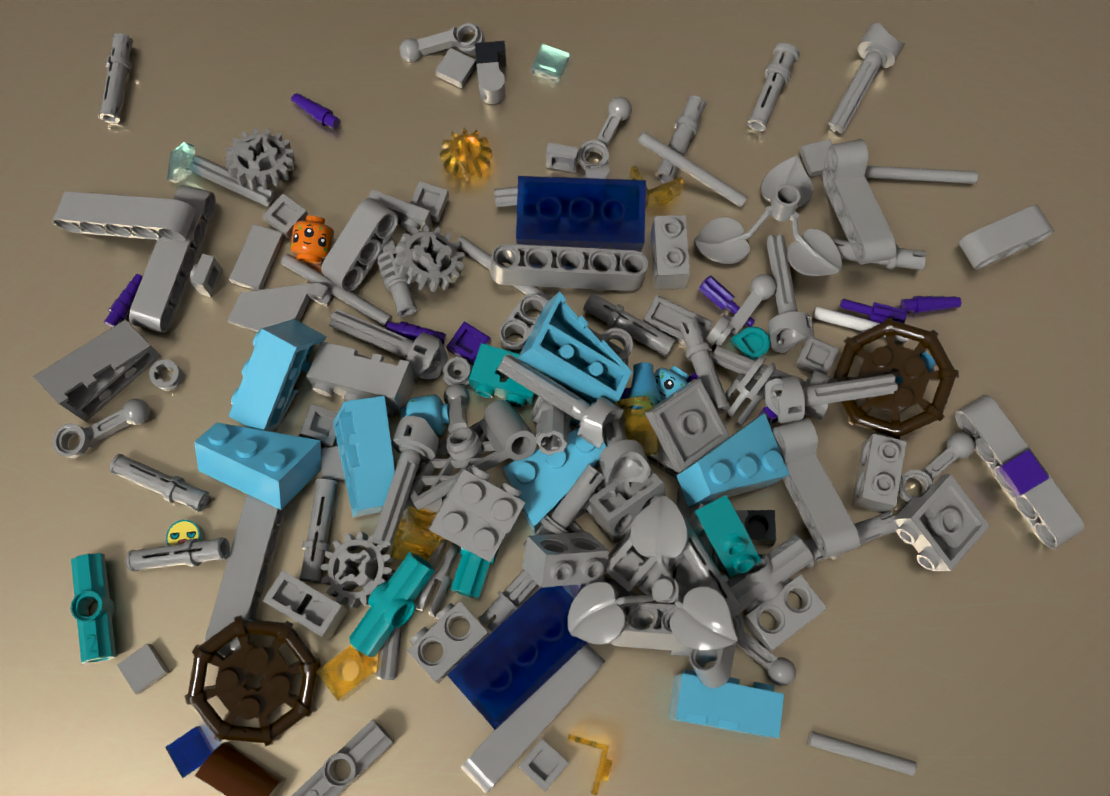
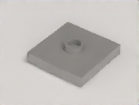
[645,379,730,472]

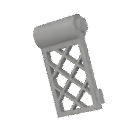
[409,400,537,510]

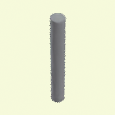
[808,731,917,776]

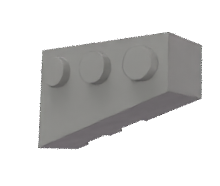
[33,320,161,422]
[306,341,417,417]

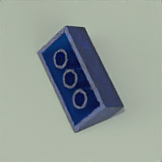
[516,176,646,252]
[447,586,588,730]

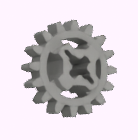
[225,128,295,190]
[394,225,464,292]
[320,531,396,608]

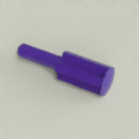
[698,275,755,327]
[840,299,907,324]

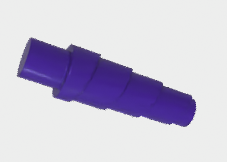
[291,93,341,129]
[104,274,143,328]
[900,296,961,314]
[386,321,446,344]

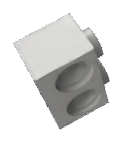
[651,215,690,290]
[851,433,907,513]
[588,470,666,543]
[605,529,656,592]
[522,532,609,588]
[263,570,349,640]
[743,574,827,651]
[407,601,490,684]

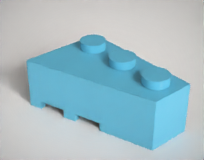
[518,291,632,403]
[229,319,327,432]
[333,396,395,517]
[676,413,790,508]
[194,423,321,510]
[503,428,606,534]
[668,670,784,738]

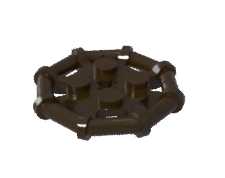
[833,318,959,440]
[184,615,322,746]

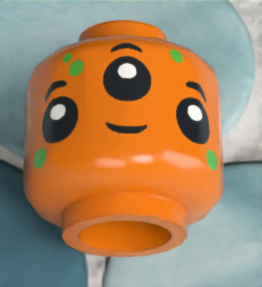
[290,215,334,264]

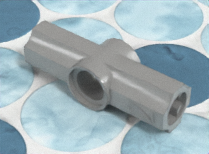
[531,396,572,455]
[726,535,813,609]
[292,719,394,796]

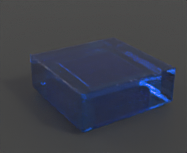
[165,726,214,778]

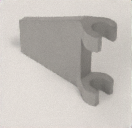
[227,283,333,332]

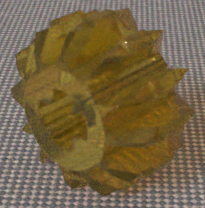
[440,128,492,183]

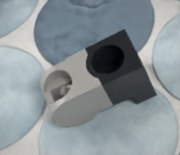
[475,41,506,104]
[735,510,776,546]

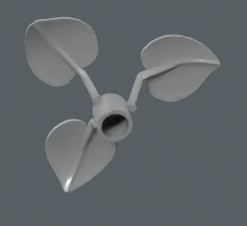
[694,156,842,276]
[568,496,738,650]

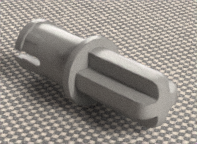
[478,570,538,633]

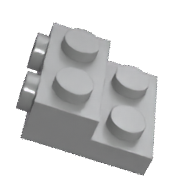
[429,465,526,563]
[893,474,990,571]

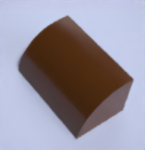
[195,742,286,796]

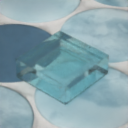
[531,44,570,83]
[167,142,195,184]

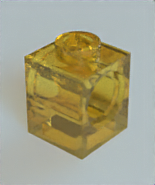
[392,506,440,561]
[317,645,377,702]

